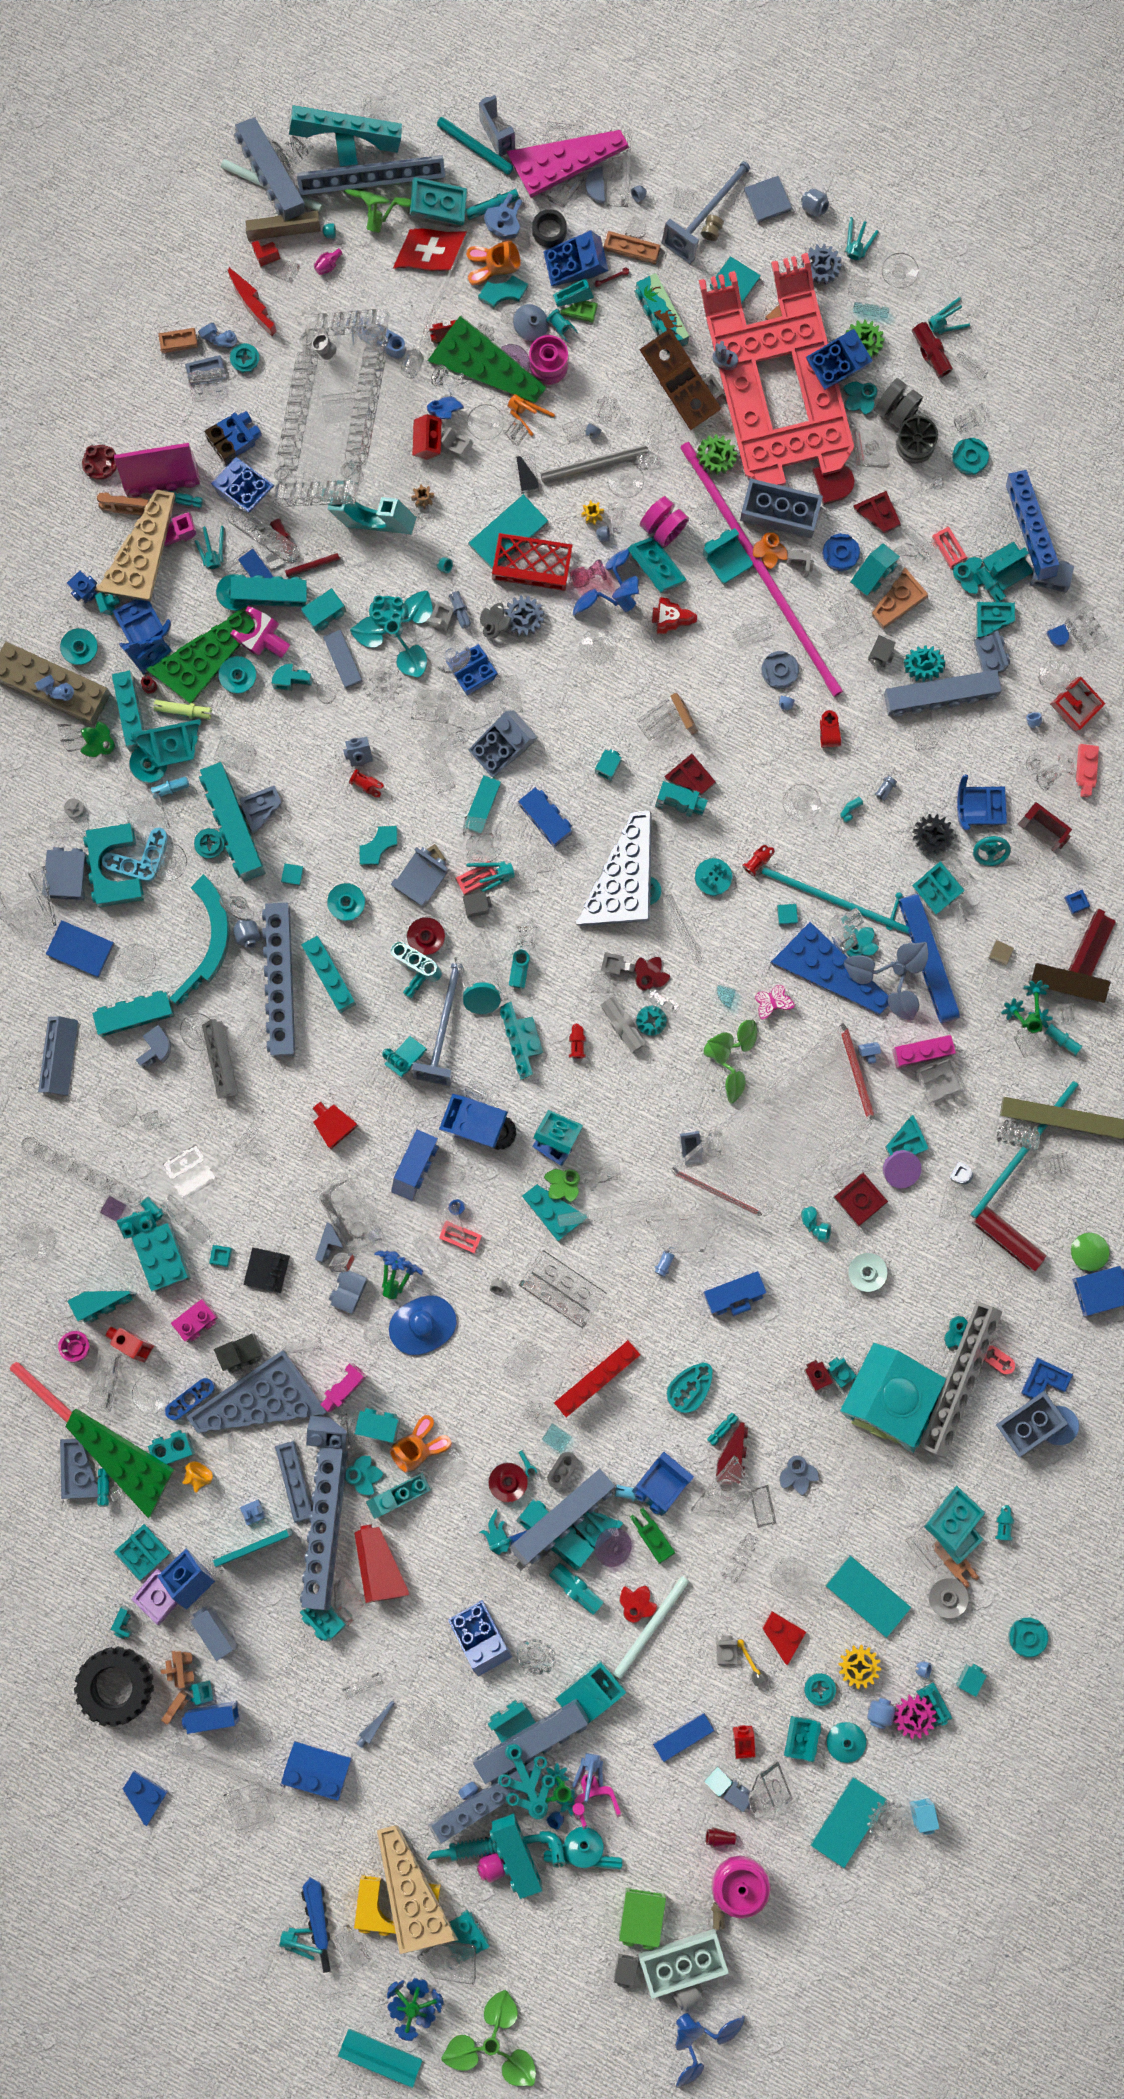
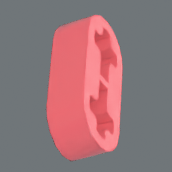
[984,1345,1015,1374]

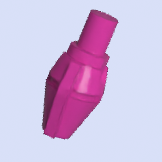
[313,248,343,275]

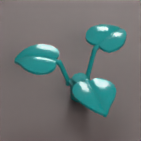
[350,591,433,678]

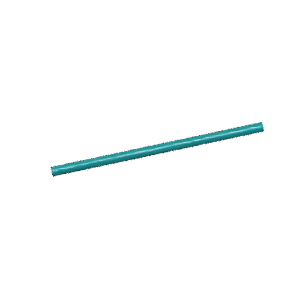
[761,867,909,935]
[970,1081,1079,1219]

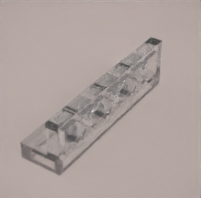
[606,129,632,207]

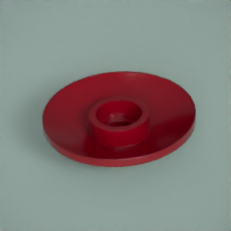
[407,917,445,955]
[488,1463,528,1502]

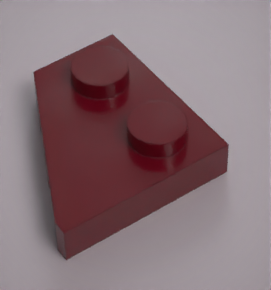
[853,491,901,533]
[664,753,716,795]

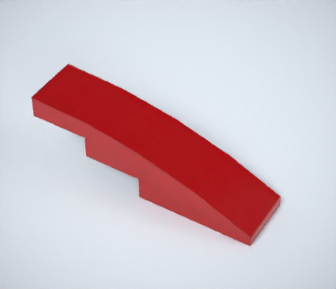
[227,267,277,336]

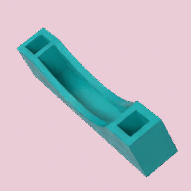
[289,105,402,153]

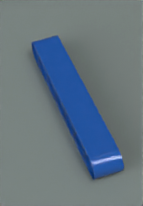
[899,894,960,1024]

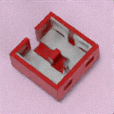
[1050,676,1106,731]

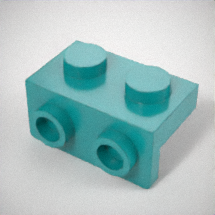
[300,1606,347,1641]
[784,1716,821,1762]

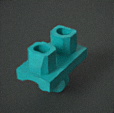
[117,1209,157,1239]

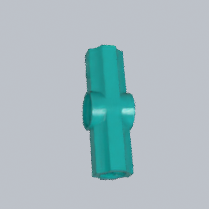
[548,1562,604,1615]

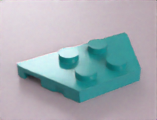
[131,719,201,768]

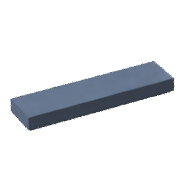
[275,1441,312,1523]

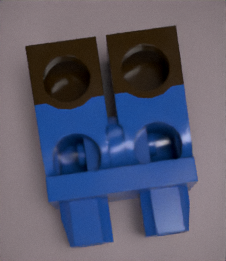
[204,411,262,466]

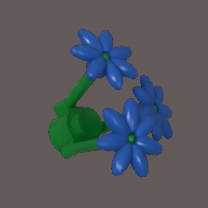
[374,1250,423,1299]

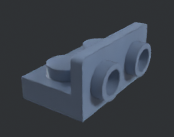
[973,631,1010,673]

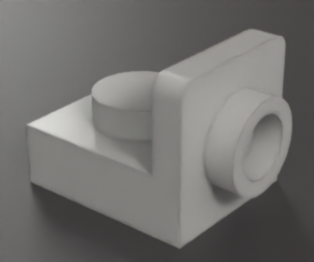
[716,1635,737,1664]

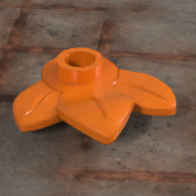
[753,532,787,569]

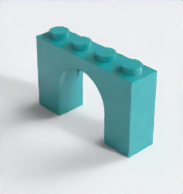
[327,492,417,535]
[83,823,144,908]

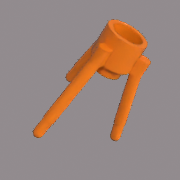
[507,394,555,436]

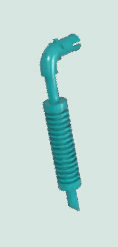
[427,1831,566,1868]

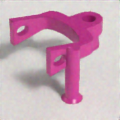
[573,1774,621,1830]

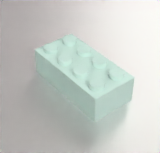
[639,1929,729,1999]

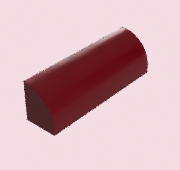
[972,1206,1047,1273]

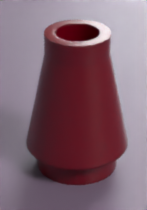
[706,1827,736,1848]

